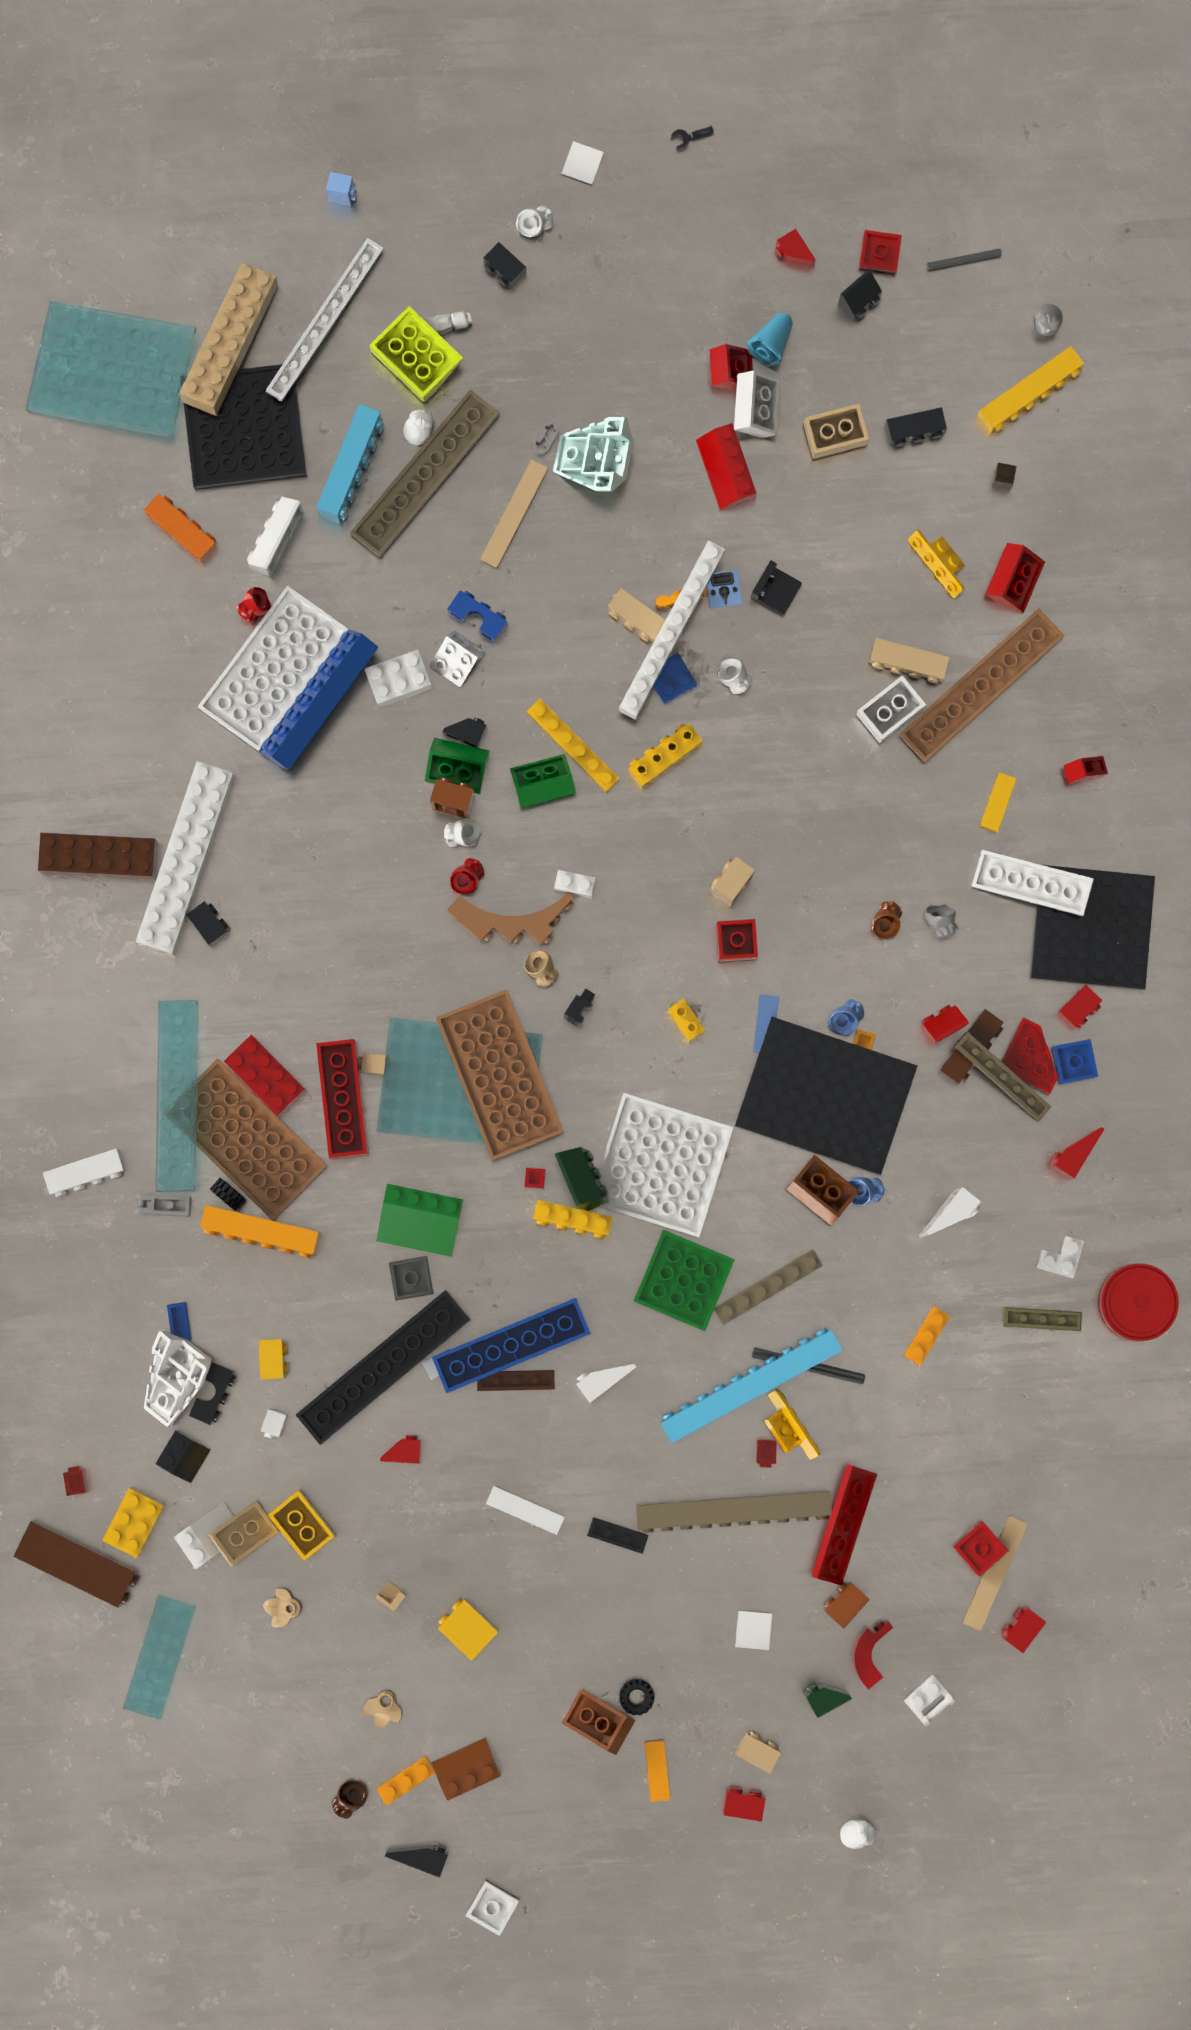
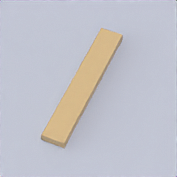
[480,460,548,568]
[962,1515,1027,1631]

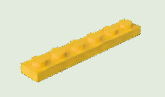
[526,698,620,793]

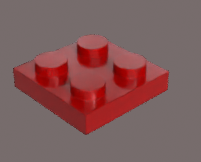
[859,230,902,273]
[954,1521,1009,1577]

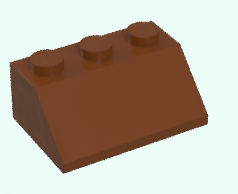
[786,1155,859,1226]
[432,1737,502,1801]

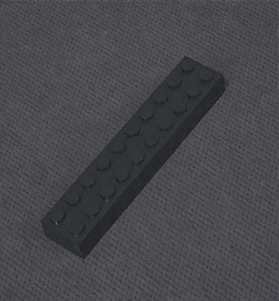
[296,1290,471,1445]

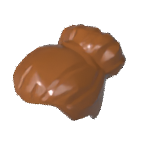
[871,901,902,939]

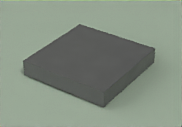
[389,1256,434,1301]

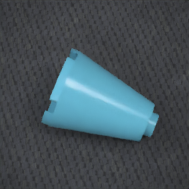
[746,313,793,366]

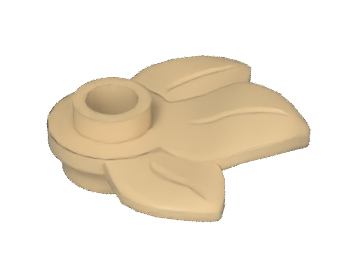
[263,1588,301,1627]
[362,1691,402,1729]

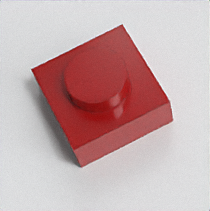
[525,1168,545,1189]

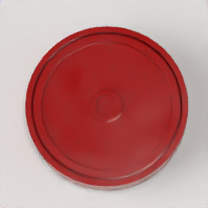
[1099,1264,1179,1341]

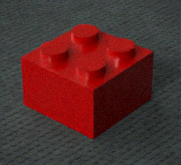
[716,919,758,962]

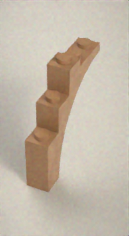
[447,892,574,946]

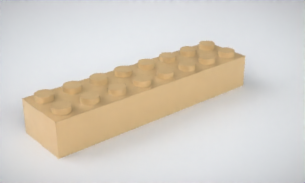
[179,263,278,416]

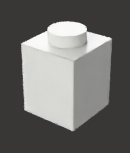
[261,1409,288,1440]

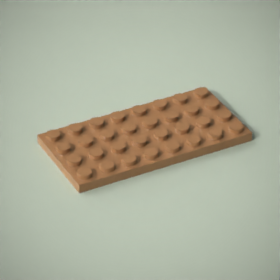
[435,989,564,1161]
[163,1058,327,1221]

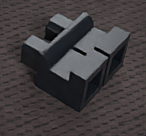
[564,988,595,1028]

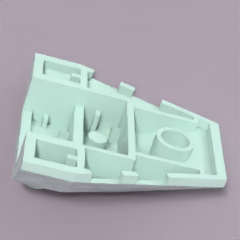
[553,417,634,492]

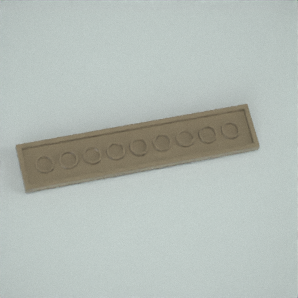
[350,389,500,558]

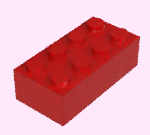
[224,1034,307,1117]

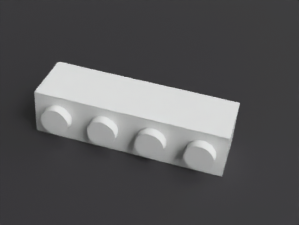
[43,1148,126,1197]

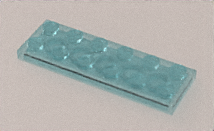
[123,1595,196,1720]

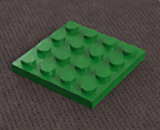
[634,1230,735,1331]

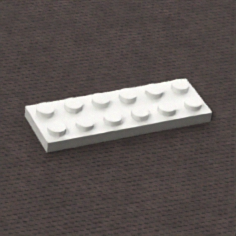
[972,850,1094,916]

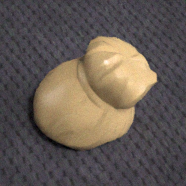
[524,950,559,987]

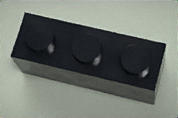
[885,407,947,447]

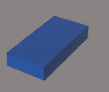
[167,1302,192,1341]

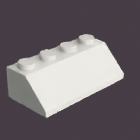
[247,497,303,577]

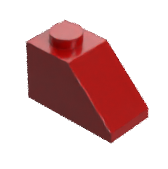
[775,229,816,267]
[1063,756,1108,783]
[380,1435,421,1464]

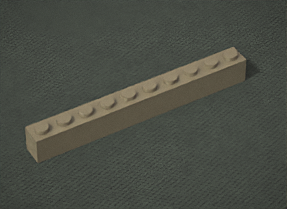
[636,1491,832,1533]

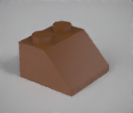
[824,1581,870,1629]

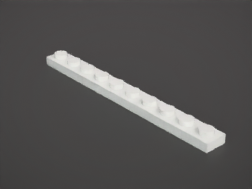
[266,238,383,402]

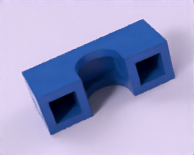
[447,590,508,643]

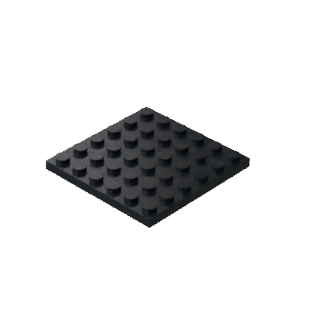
[181,364,307,489]
[1030,865,1155,990]

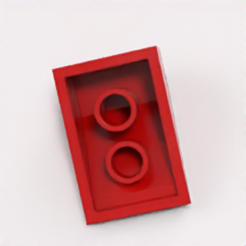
[1050,1127,1104,1180]

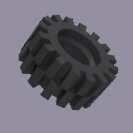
[210,1178,246,1211]
[619,1679,654,1716]

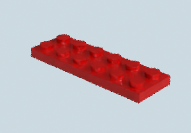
[811,1464,877,1585]

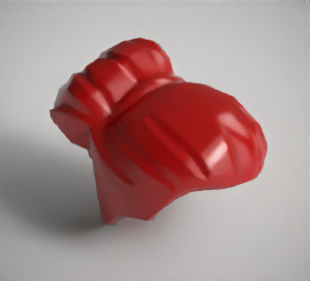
[237,587,271,623]
[450,858,485,894]

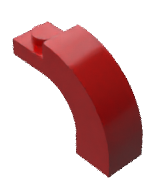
[853,1620,894,1690]

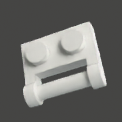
[903,1674,956,1727]

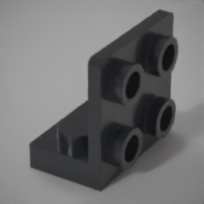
[751,560,802,615]

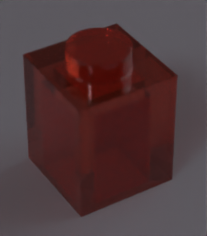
[756,1439,777,1468]
[63,1466,89,1496]

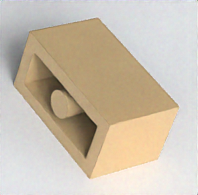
[735,1732,781,1774]

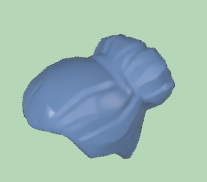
[829,999,864,1035]
[849,1177,885,1206]

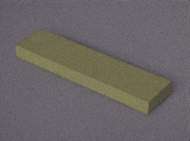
[1003,1307,1082,1331]

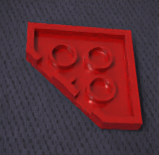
[1001,1017,1058,1095]

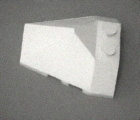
[144,1331,211,1427]

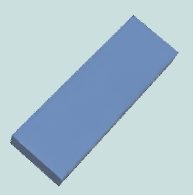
[753,994,779,1052]

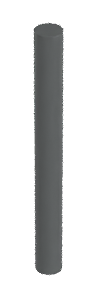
[927,248,1002,270]

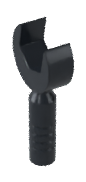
[671,126,714,150]

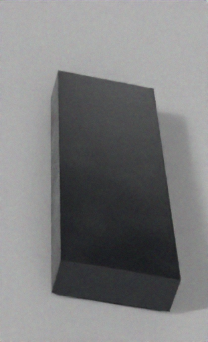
[587,1517,649,1554]

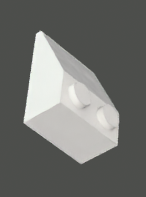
[576,1364,636,1403]
[174,1502,234,1569]

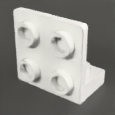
[430,631,485,687]

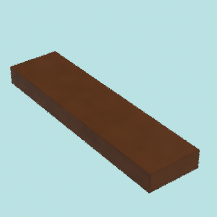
[477,1370,555,1391]

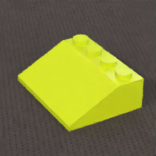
[369,306,463,403]

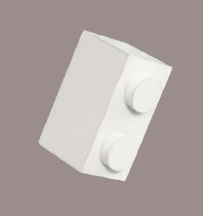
[554,870,595,899]

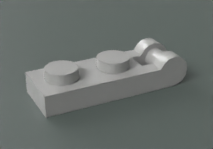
[135,1194,191,1216]

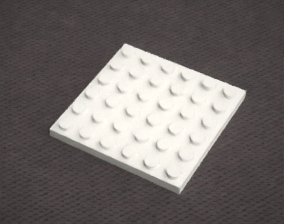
[599,1093,734,1238]

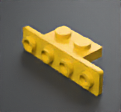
[908,530,966,598]
[764,1389,821,1460]

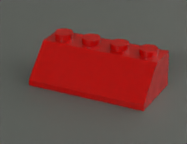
[696,423,757,510]

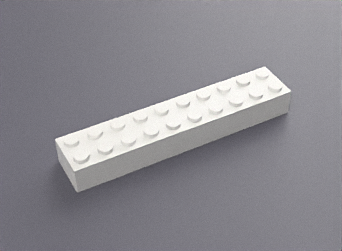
[135,761,235,956]

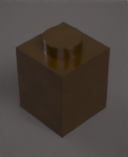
[992,463,1017,490]

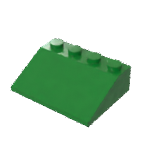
[376,1184,464,1257]

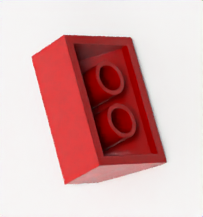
[986,543,1045,613]

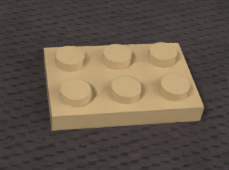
[208,1501,279,1567]

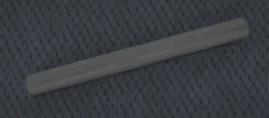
[752,1347,865,1384]

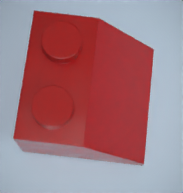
[710,344,753,389]
[921,1005,969,1045]

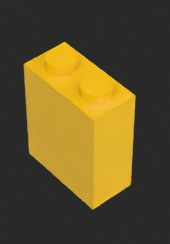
[438,1599,499,1661]

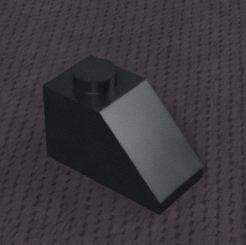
[442,717,487,748]

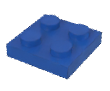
[654,653,697,705]
[1052,1039,1098,1084]

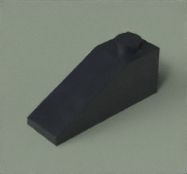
[385,1844,449,1878]

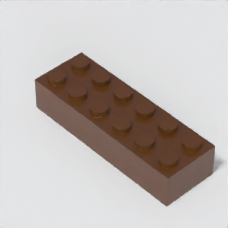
[38,833,158,880]

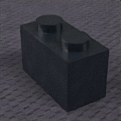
[483,242,526,288]
[186,901,229,947]

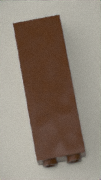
[13,1520,138,1608]

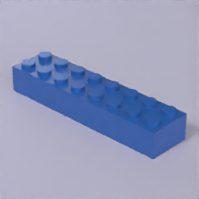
[260,630,378,770]
[432,1298,590,1393]

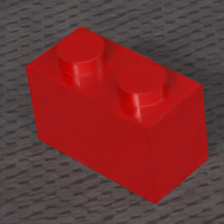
[1057,985,1103,1029]
[1002,1606,1046,1653]
[723,1787,766,1822]

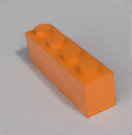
[144,493,217,563]

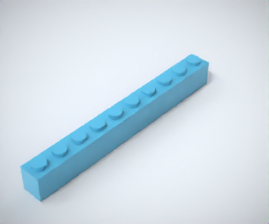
[661,1328,843,1443]

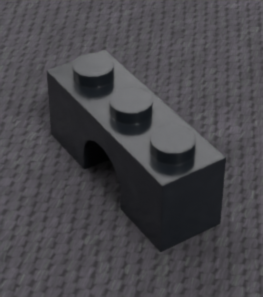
[189,1362,237,1425]

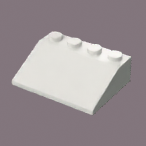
[919,1187,981,1238]

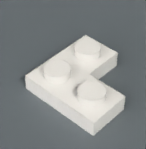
[1036,1236,1084,1278]

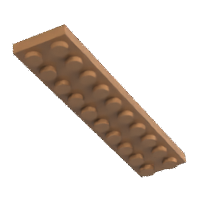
[899,608,1065,763]

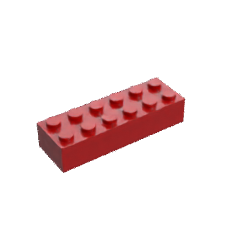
[316,1039,369,1159]

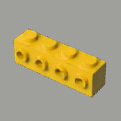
[628,723,703,789]
[533,1200,613,1239]

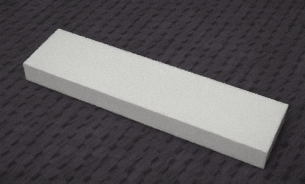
[486,1486,565,1535]

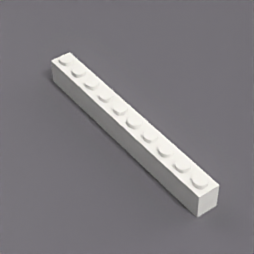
[619,540,725,720]

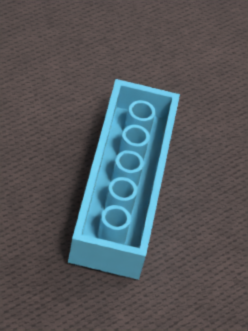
[316,404,384,525]

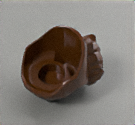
[332,1781,367,1819]

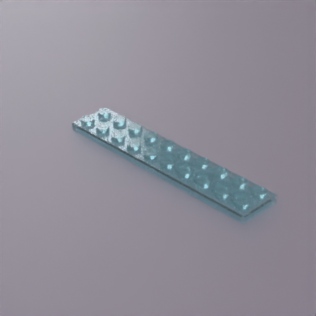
[156,1000,198,1192]

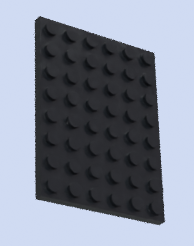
[735,1017,918,1175]

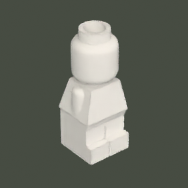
[422,311,472,337]

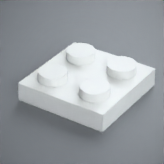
[466,1880,519,1936]

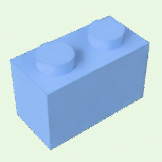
[326,172,357,207]

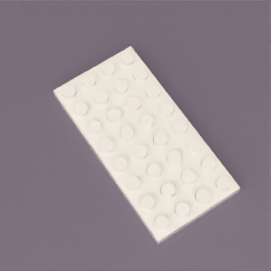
[198,585,349,752]

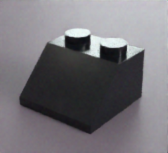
[838,269,882,321]
[155,1430,211,1483]

